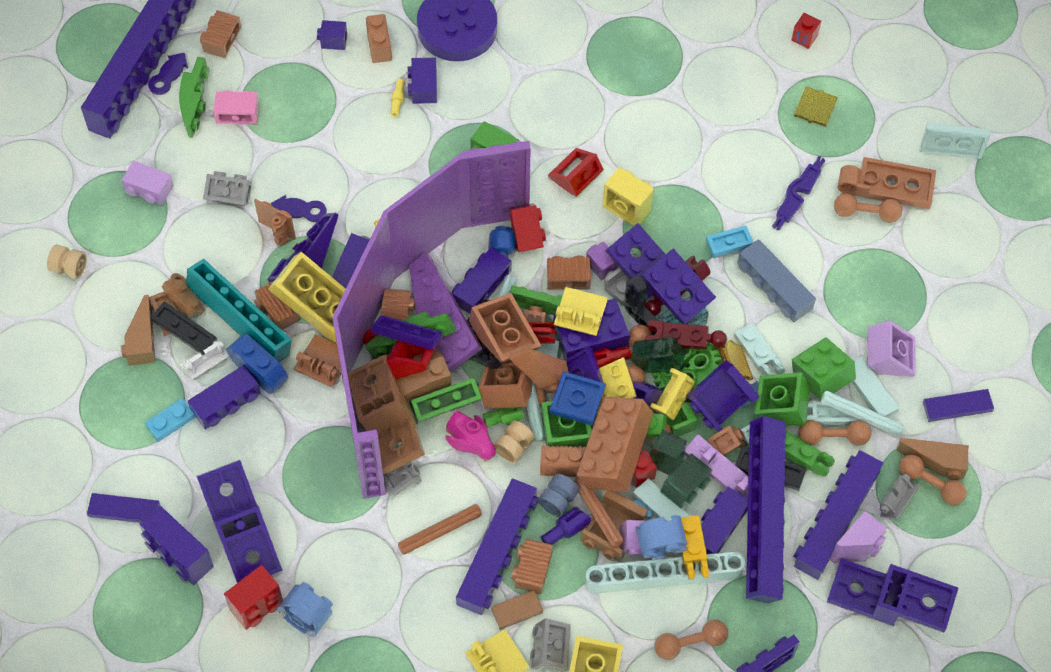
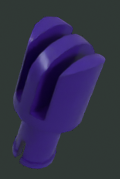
[540,507,591,545]

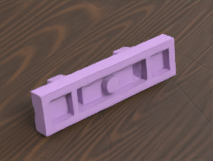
[683,435,749,498]

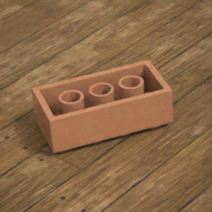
[577,397,653,492]

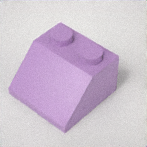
[867,320,915,377]
[830,511,887,563]

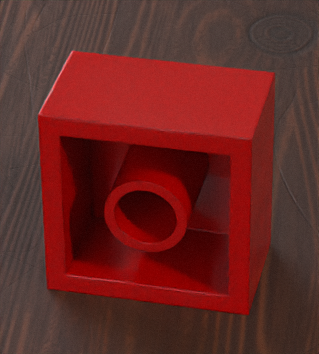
[224,565,283,630]

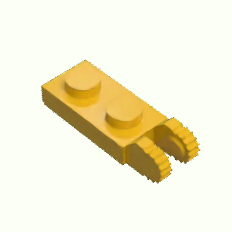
[681,515,709,580]

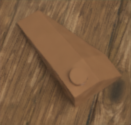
[396,349,451,402]

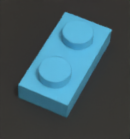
[706,226,754,258]
[145,398,196,442]

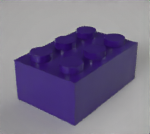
[553,298,630,360]
[139,506,214,586]

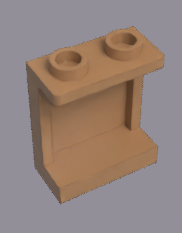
[580,491,648,562]

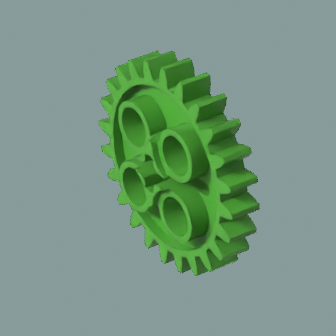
[651,342,723,403]

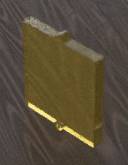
[794,86,838,127]
[721,340,753,381]

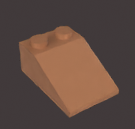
[469,293,541,363]
[478,355,532,409]

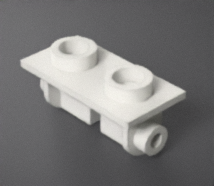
[180,340,229,380]

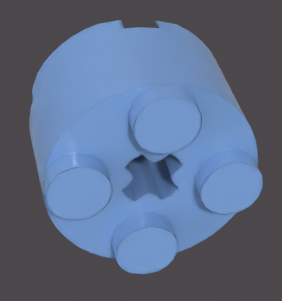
[635,515,687,560]
[277,582,333,637]

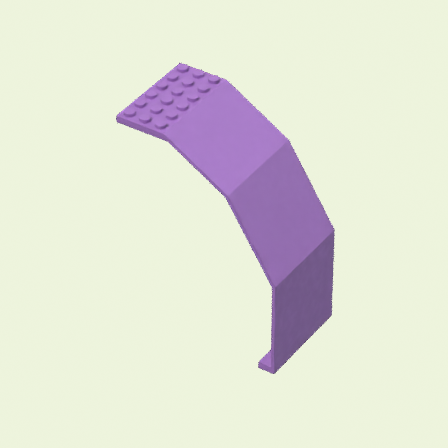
[333,141,531,499]

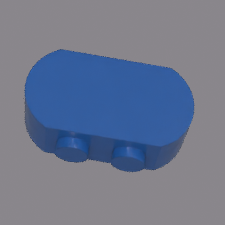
[226,334,289,394]

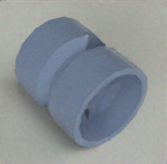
[538,474,580,517]

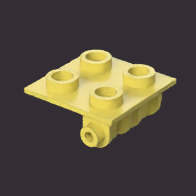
[554,287,608,336]
[597,357,637,414]
[465,629,530,672]

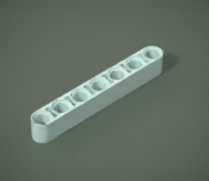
[585,552,745,594]

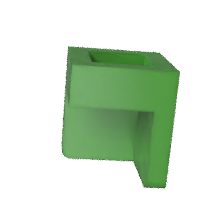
[666,402,698,439]

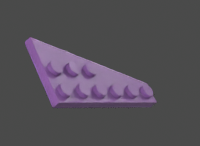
[409,252,483,373]

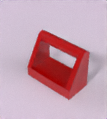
[548,148,604,196]
[386,340,437,379]

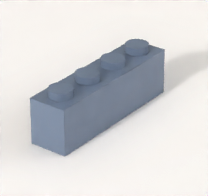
[737,239,816,322]

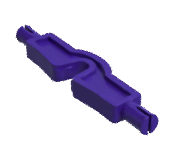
[772,156,825,231]

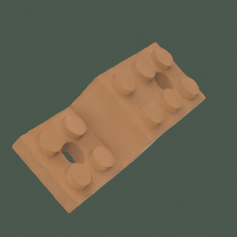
[347,354,425,474]

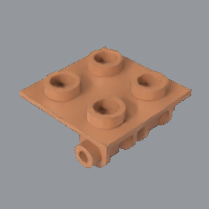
[254,199,296,246]
[293,334,341,388]

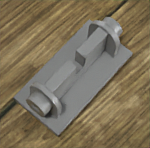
[879,474,920,520]

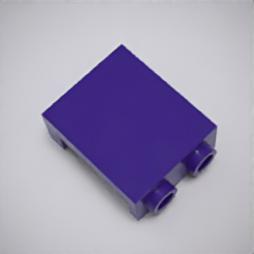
[686,360,760,432]

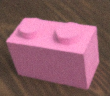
[214,90,259,124]

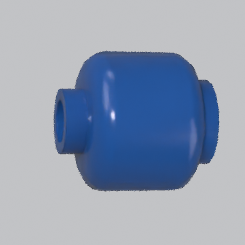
[488,226,516,258]

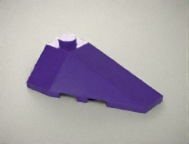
[267,212,339,282]

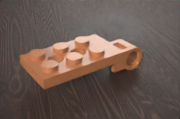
[837,157,936,209]

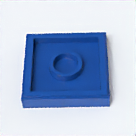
[550,371,606,426]

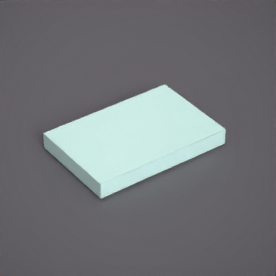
[919,122,990,159]

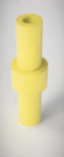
[390,79,405,117]

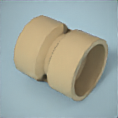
[47,244,87,279]
[494,420,535,463]

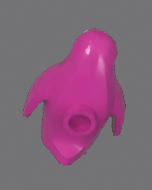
[445,410,496,461]

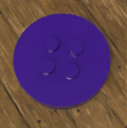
[417,0,497,61]

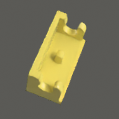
[650,368,695,421]

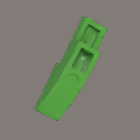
[179,57,210,138]
[366,311,456,359]

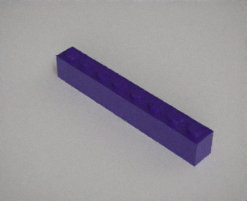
[746,416,786,603]

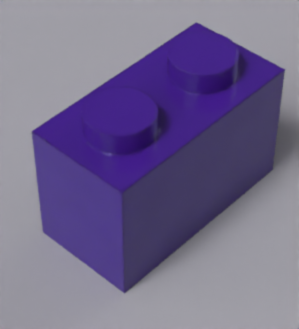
[408,57,437,104]

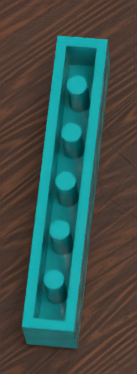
[186,259,292,362]

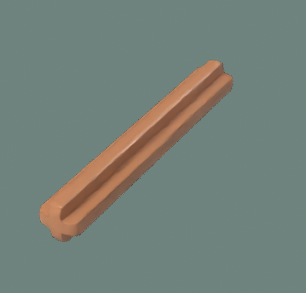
[574,477,623,547]
[398,504,482,555]

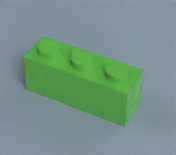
[410,378,482,424]

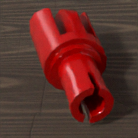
[529,322,556,344]
[593,345,633,368]

